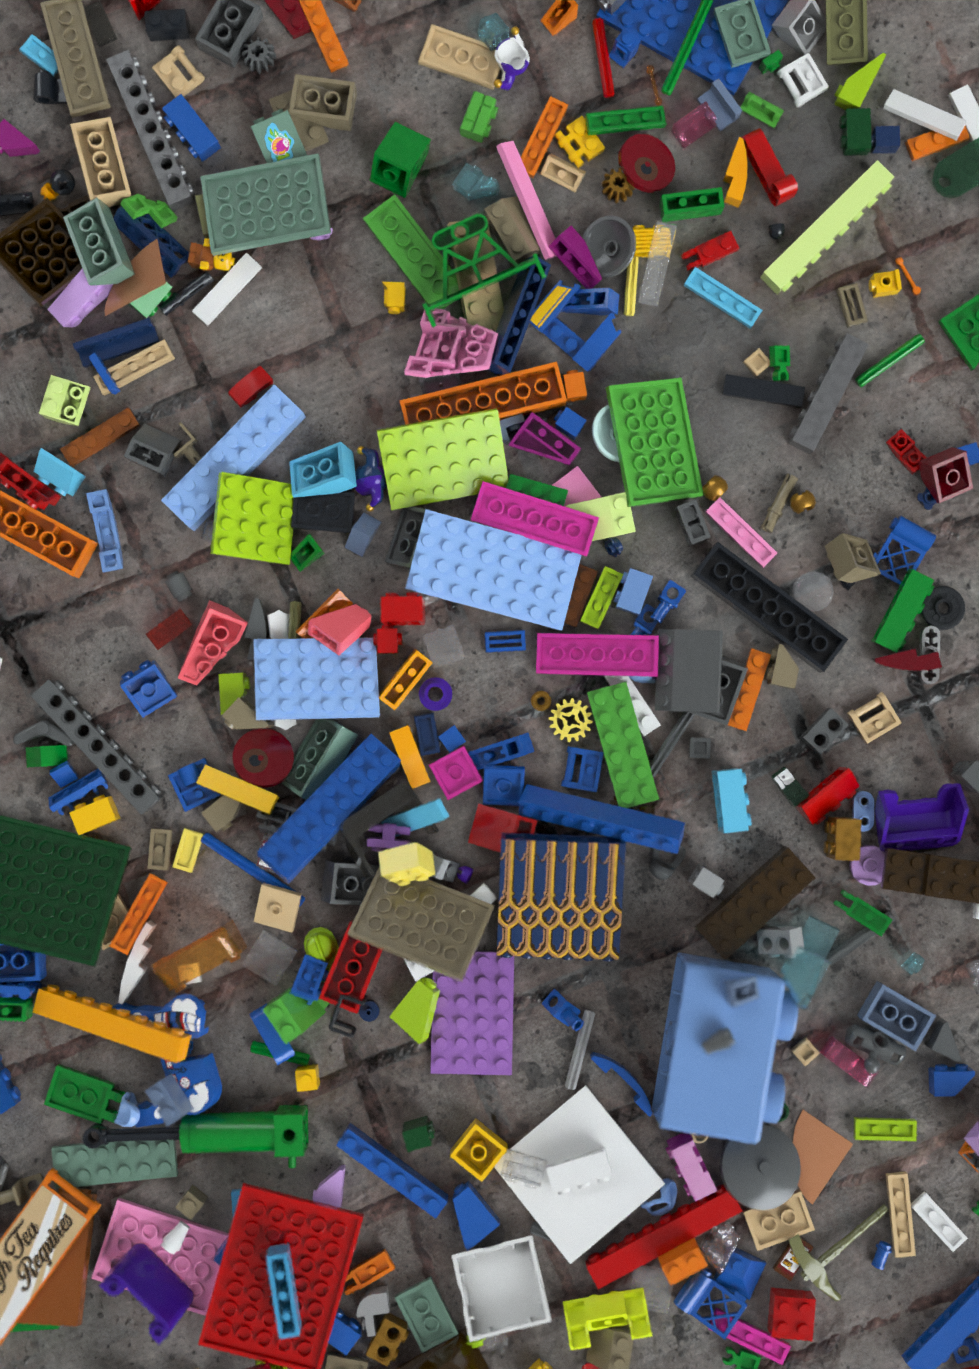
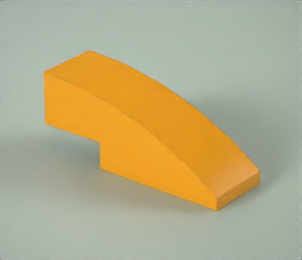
[723,137,747,208]
[389,725,431,789]

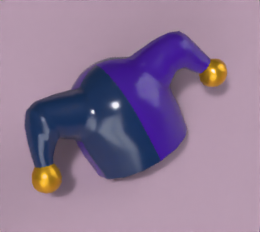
[354,446,387,512]

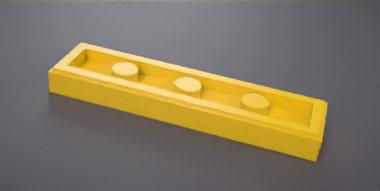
[196,765,279,815]

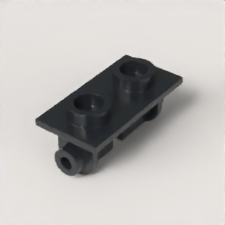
[0,192,34,216]

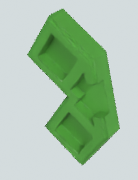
[120,194,178,228]

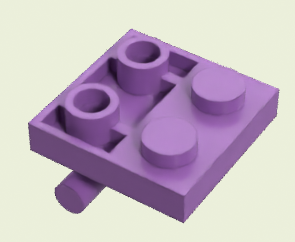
[367,823,411,852]

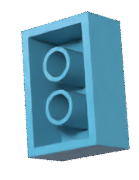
[711,768,751,833]

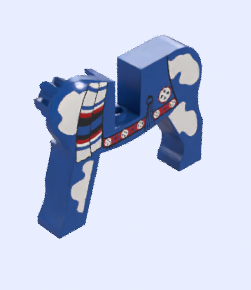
[112,994,222,1128]

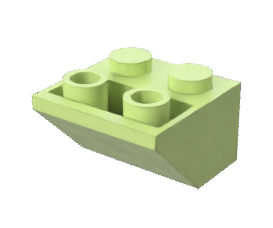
[39,375,91,426]

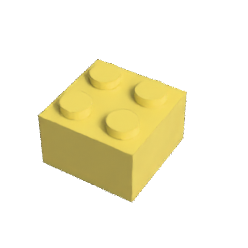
[378,842,435,886]

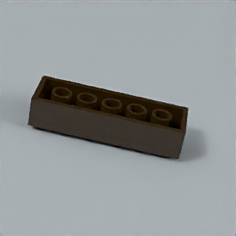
[695,846,816,960]

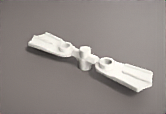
[267,610,297,730]

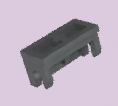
[418,373,462,395]

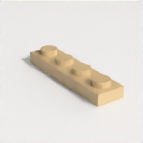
[93,339,175,396]
[885,1171,916,1258]

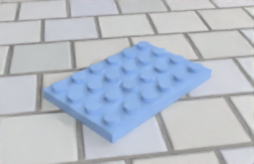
[253,638,380,720]

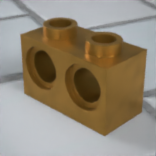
[366,1312,409,1367]

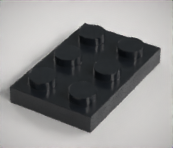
[291,492,355,533]

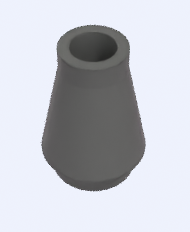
[702,1028,735,1055]

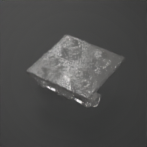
[701,1221,740,1274]

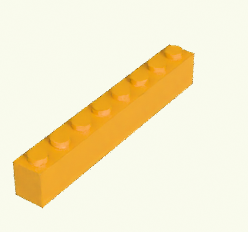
[33,984,191,1063]

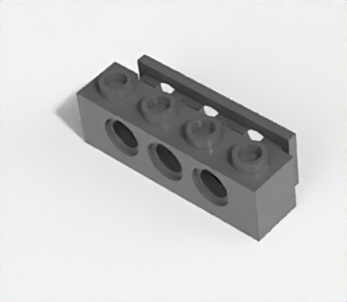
[256,802,340,853]

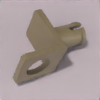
[173,422,202,466]
[0,1173,43,1206]

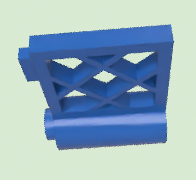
[873,516,936,585]
[673,1267,748,1339]

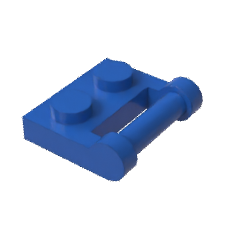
[561,746,603,792]
[0,981,42,999]

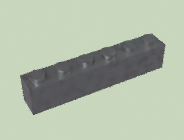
[788,333,869,455]

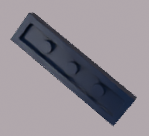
[114,206,189,278]
[73,318,160,368]

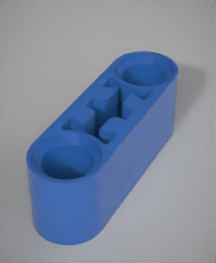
[249,1003,296,1065]

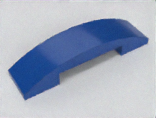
[590,1052,652,1117]

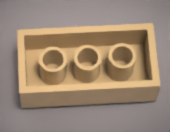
[70,117,131,207]

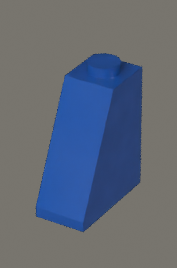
[453,1181,500,1251]

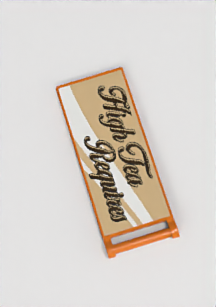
[0,1168,102,1345]

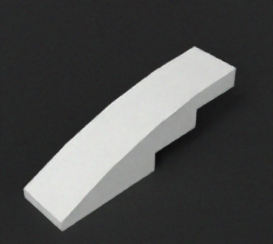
[118,920,157,1005]

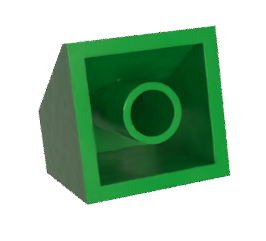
[370,122,431,198]

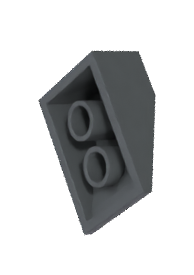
[689,656,748,725]
[321,860,380,905]

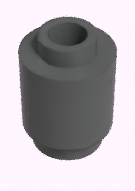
[165,571,193,602]

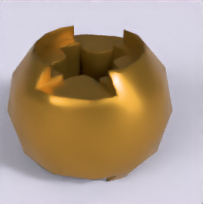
[702,475,728,501]
[790,490,816,514]

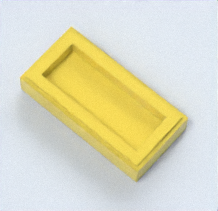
[172,828,204,873]

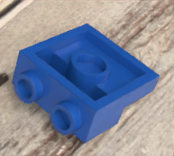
[120,660,177,717]

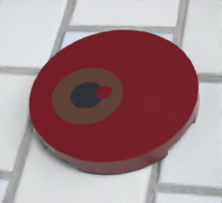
[618,134,675,193]
[232,728,294,788]

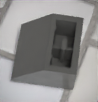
[124,424,182,477]

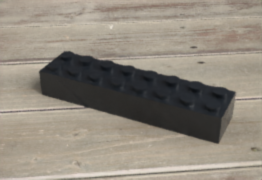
[690,542,848,673]

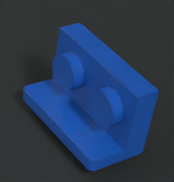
[290,954,329,1005]

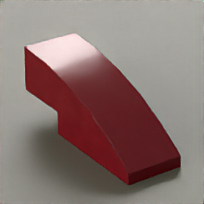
[874,649,942,671]

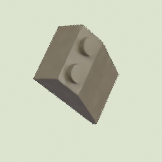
[289,74,357,131]

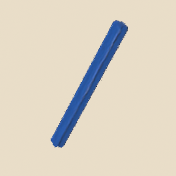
[201,833,305,907]

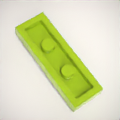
[580,566,623,630]
[854,1117,917,1141]

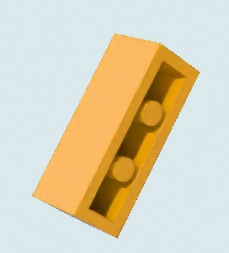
[379,649,433,710]

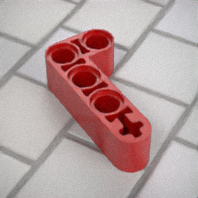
[741,128,798,207]

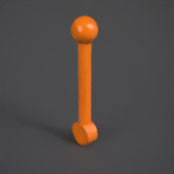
[895,257,921,295]

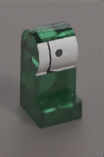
[771,766,810,807]

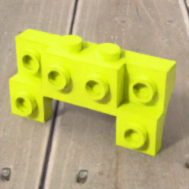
[563,1287,652,1350]

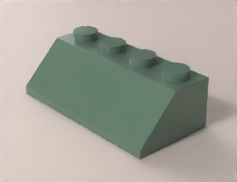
[63,198,135,286]
[281,718,358,800]

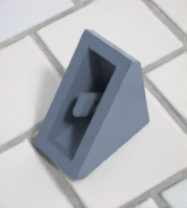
[345,513,382,557]
[723,976,759,1007]

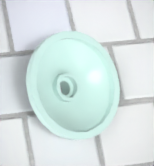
[592,404,619,462]

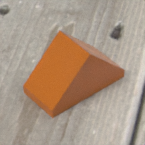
[541,0,578,35]

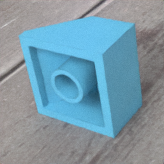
[34,448,86,496]

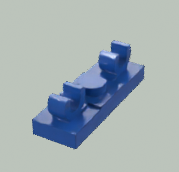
[49,769,108,815]

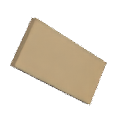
[418,24,501,90]

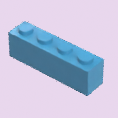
[266,1243,302,1339]

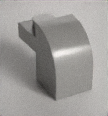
[356,1285,390,1337]

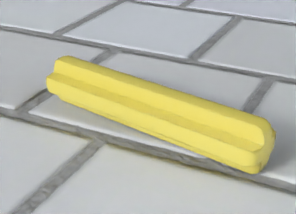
[624,256,639,316]

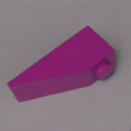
[548,226,602,289]

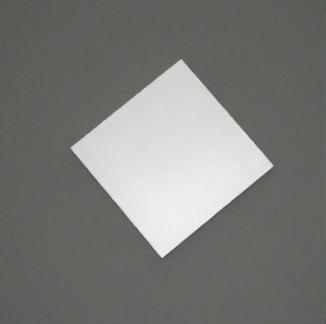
[494,1085,665,1264]

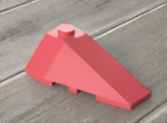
[178,600,248,685]

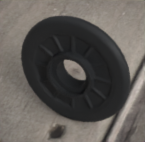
[921,586,965,630]

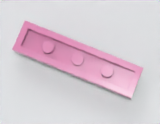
[705,497,777,568]

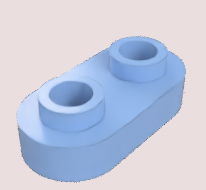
[852,791,874,832]

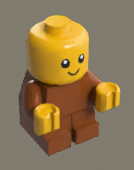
[188,238,235,271]

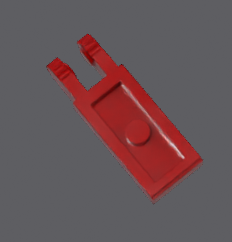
[681,231,739,271]

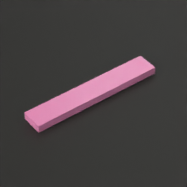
[496,141,557,260]

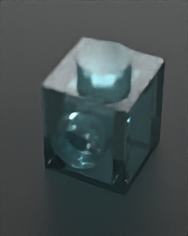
[478,13,510,51]

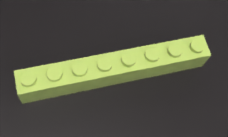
[760,160,894,294]

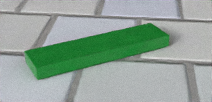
[585,106,667,135]

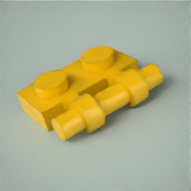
[555,116,605,168]

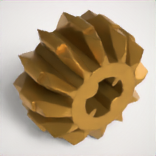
[601,167,635,203]

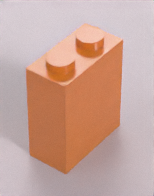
[658,1237,708,1285]

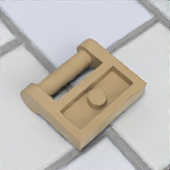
[152,46,205,98]
[847,692,902,744]

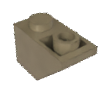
[766,644,799,689]

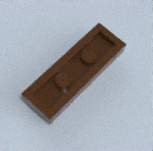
[564,564,598,628]

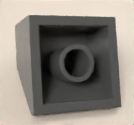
[950,760,979,793]

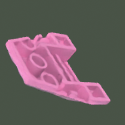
[404,309,499,378]

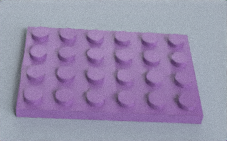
[431,951,514,1075]

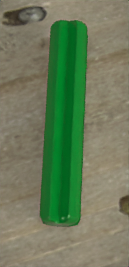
[250,1041,310,1066]

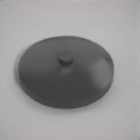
[720,1125,801,1210]

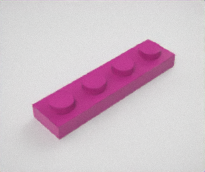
[708,1308,791,1365]

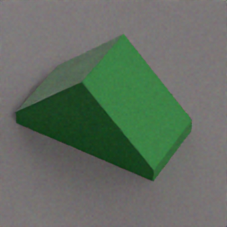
[290,534,325,572]
[26,745,68,768]

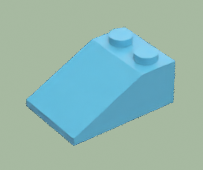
[289,442,357,498]

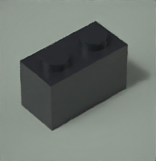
[145,9,190,41]

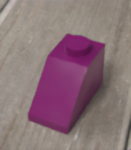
[0,119,40,157]

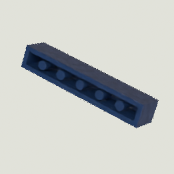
[487,256,551,376]

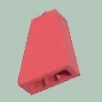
[308,604,372,655]

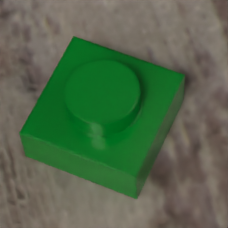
[759,50,783,74]

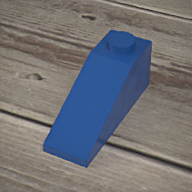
[561,288,619,315]
[468,733,535,770]

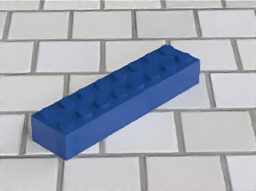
[257,734,401,884]

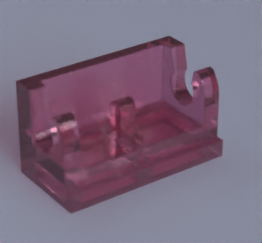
[671,101,717,149]

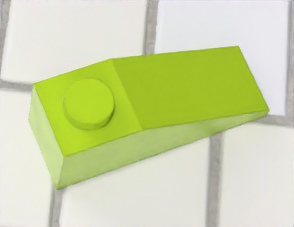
[834,53,887,110]

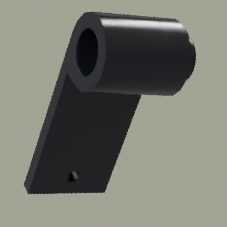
[33,70,67,104]

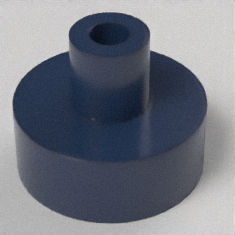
[359,1000,380,1022]

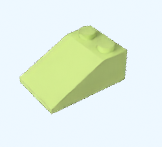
[565,492,636,541]

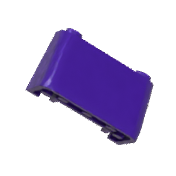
[99,1243,194,1345]

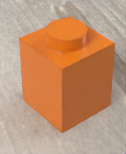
[562,370,587,403]

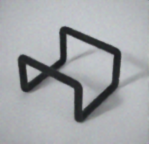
[329,994,368,1038]

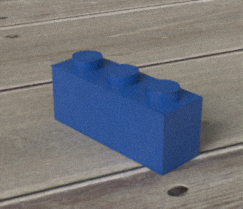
[162,94,221,162]

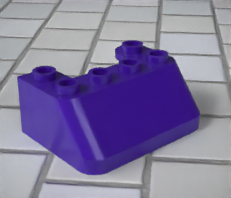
[875,783,969,852]

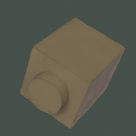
[175,1184,208,1220]

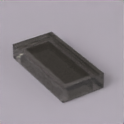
[84,1,117,47]

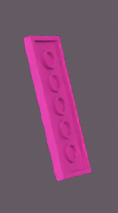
[471,481,599,557]
[536,633,659,677]

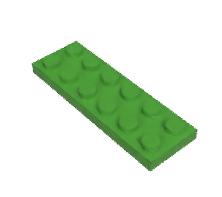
[363,195,459,309]
[587,682,659,808]

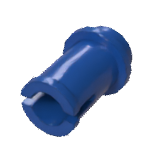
[871,1241,892,1270]

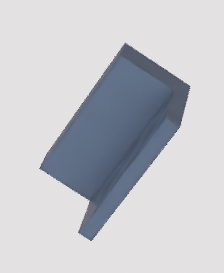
[697,78,742,131]

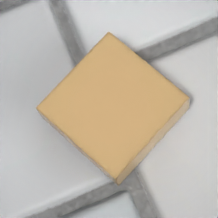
[743,348,770,377]
[791,1037,820,1066]

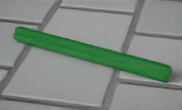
[661,0,714,96]

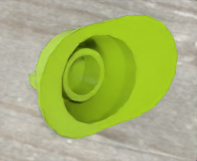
[304,927,339,974]

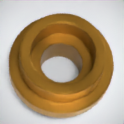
[531,691,551,711]

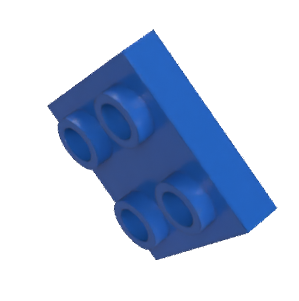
[168,758,221,812]

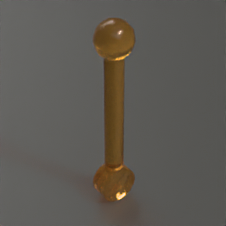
[646,65,662,106]

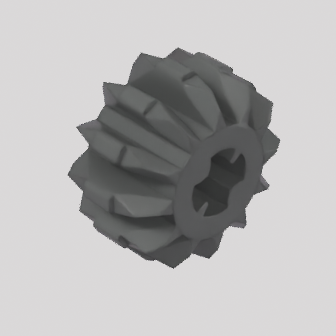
[242,37,276,74]

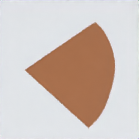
[105,239,166,316]
[793,1110,853,1205]

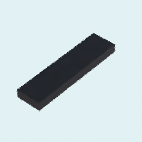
[722,374,805,408]

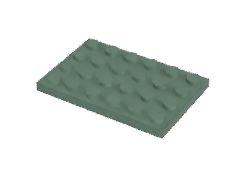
[200,153,331,256]

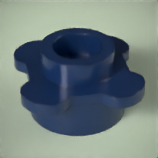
[917,487,937,510]
[604,537,623,558]

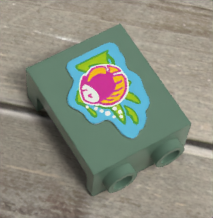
[251,109,307,163]

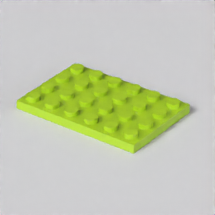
[377,408,508,510]

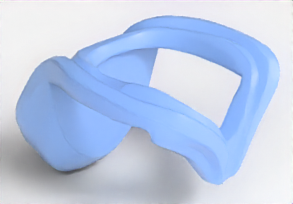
[114,1092,140,1127]

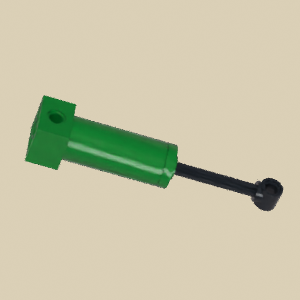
[82,1105,309,1169]

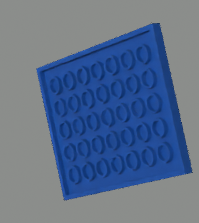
[596,0,789,96]

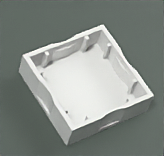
[452,1235,552,1342]

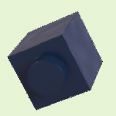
[871,126,900,154]

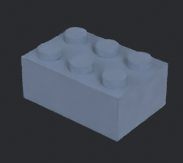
[857,981,936,1051]

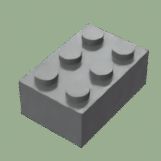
[195,0,263,68]

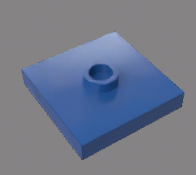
[483,765,525,806]

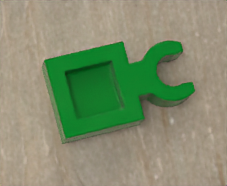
[769,345,790,381]
[722,1347,761,1369]

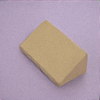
[540,154,586,192]

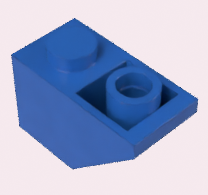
[928,1064,975,1097]

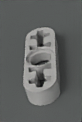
[919,626,940,684]

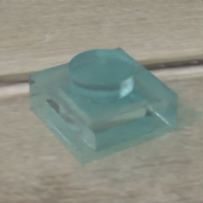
[900,952,925,975]

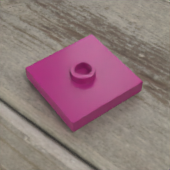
[429,745,484,800]

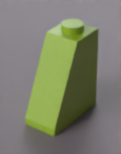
[389,977,440,1044]

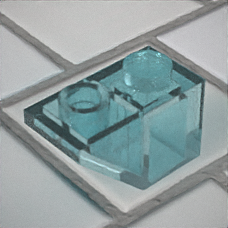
[453,163,500,200]

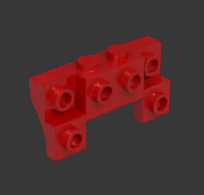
[0,452,61,510]

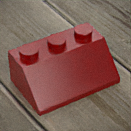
[794,767,859,825]

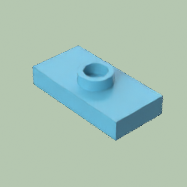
[20,34,58,76]

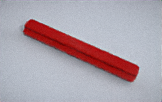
[592,18,615,98]

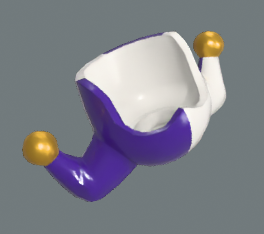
[494,26,530,90]

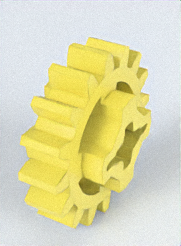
[548,698,593,742]

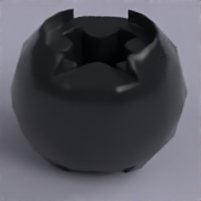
[50,169,76,196]

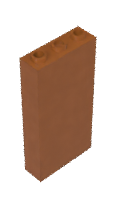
[17,1188,97,1327]

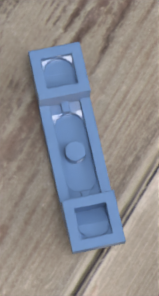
[86,489,123,573]

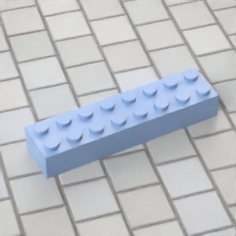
[161,385,306,531]

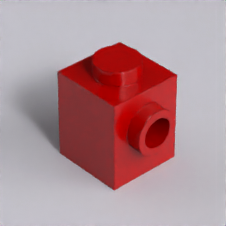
[373,625,402,654]

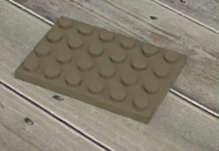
[348,866,494,982]

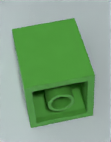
[263,986,326,1044]

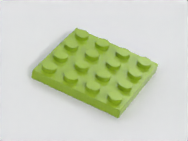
[210,472,294,565]

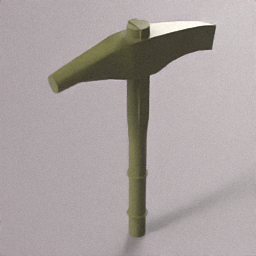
[788,1204,889,1301]

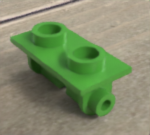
[740,92,784,128]

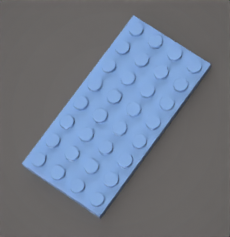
[405,509,581,631]

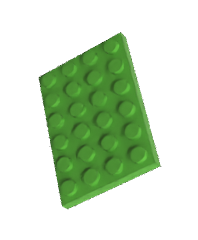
[606,378,704,507]

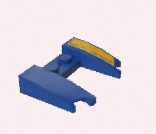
[529,280,622,372]

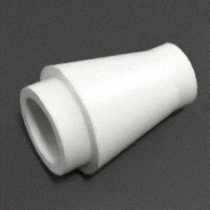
[161,1221,190,1254]

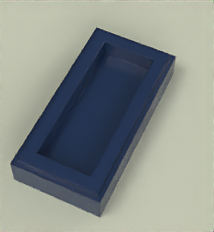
[414,713,441,756]

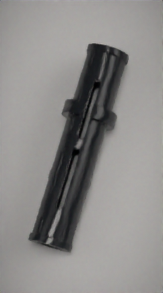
[158,271,214,316]

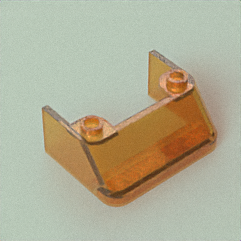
[150,919,248,993]

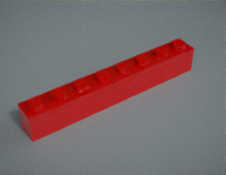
[585,1184,743,1289]

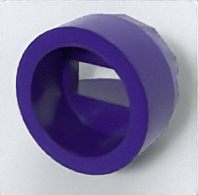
[457,866,474,884]

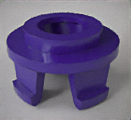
[419,677,452,711]

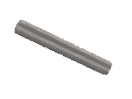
[565,1010,595,1090]

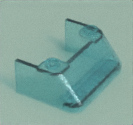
[780,915,840,1010]

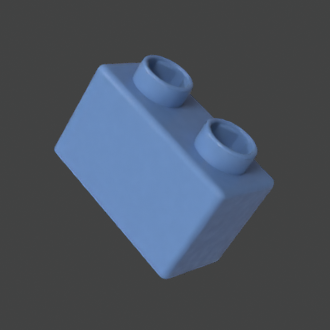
[652,953,798,1144]

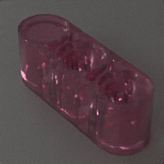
[820,1036,879,1088]

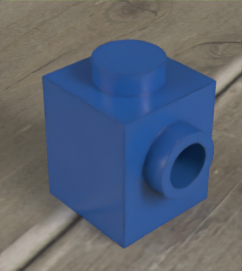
[554,407,587,440]

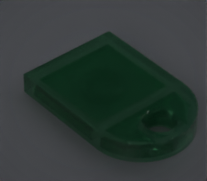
[932,138,979,198]

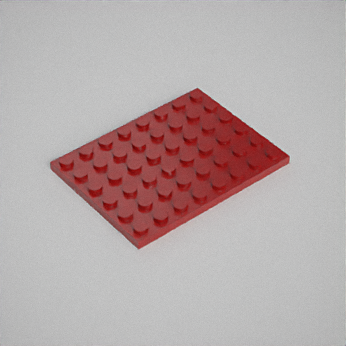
[198,1183,364,1369]

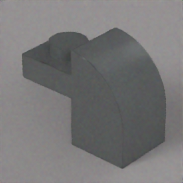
[432,851,460,883]

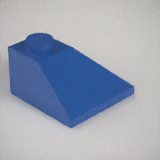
[713,1244,767,1300]

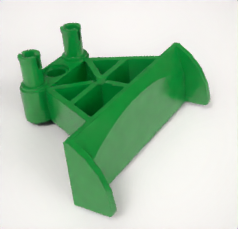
[422,214,546,328]

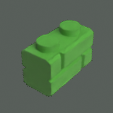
[460,91,499,143]

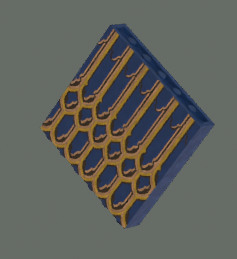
[497,833,626,962]

